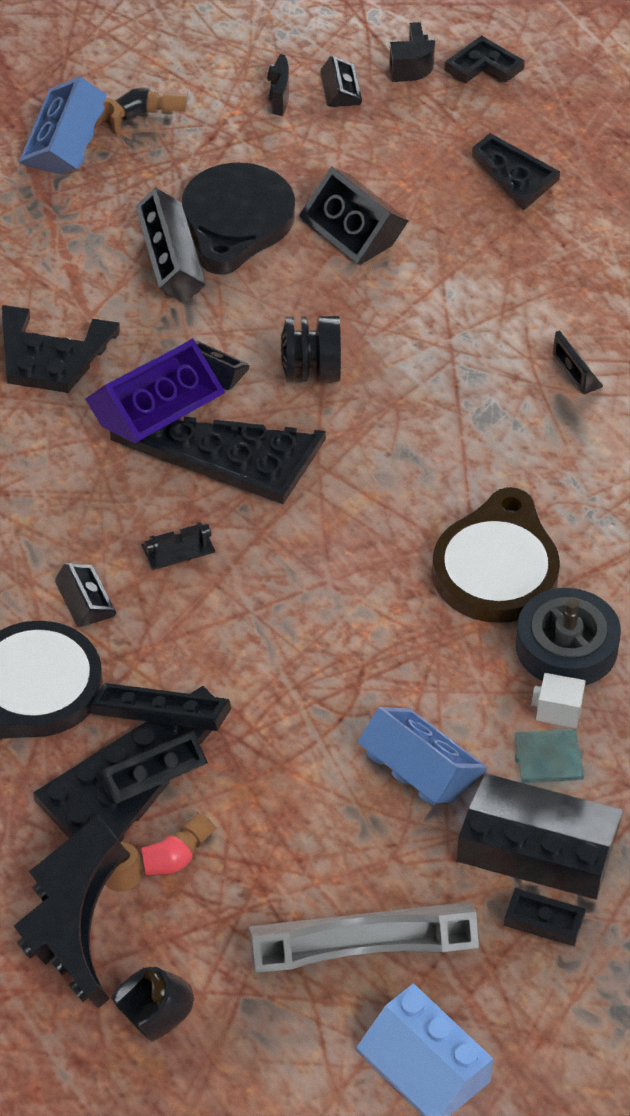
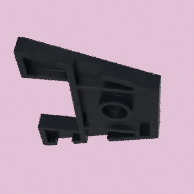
[1,305,120,393]

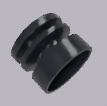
[281,316,341,382]

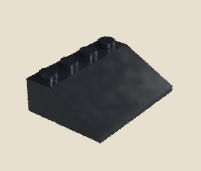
[456,773,623,900]

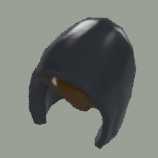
[111,967,195,1042]

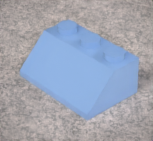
[356,983,493,1116]

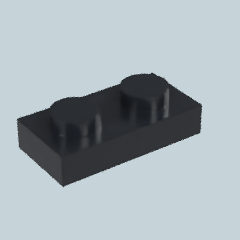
[504,888,586,947]

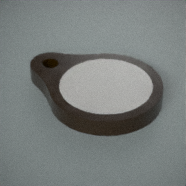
[432,487,560,623]

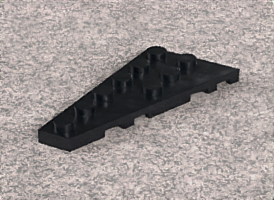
[110,417,326,504]

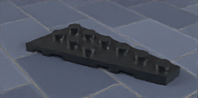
[33,686,214,842]

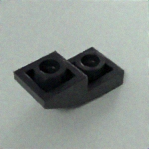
[267,54,289,116]

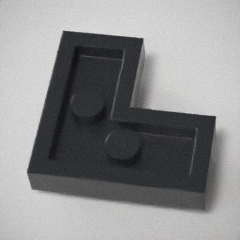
[444,35,525,83]

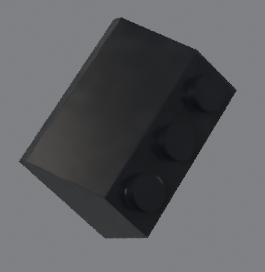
[299,166,409,265]

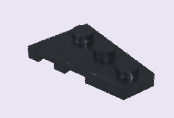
[472,133,560,210]

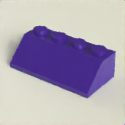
[85,338,225,443]

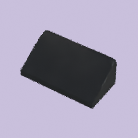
[320,56,362,107]
[553,330,603,394]
[196,341,250,390]
[55,563,117,627]

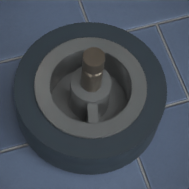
[516,588,621,686]

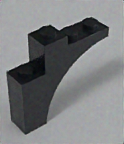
[14,815,130,1008]

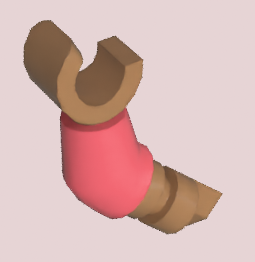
[105,813,216,892]

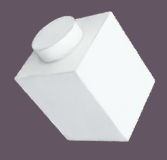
[531,673,586,728]

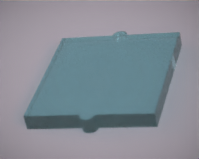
[515,729,584,783]

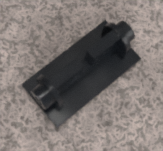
[141,522,215,570]

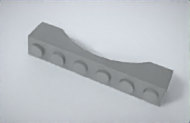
[248,902,479,973]

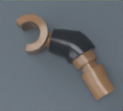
[94,88,188,134]

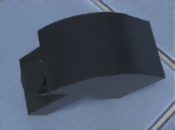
[389,22,435,82]

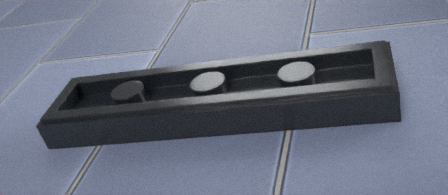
[90,683,231,731]

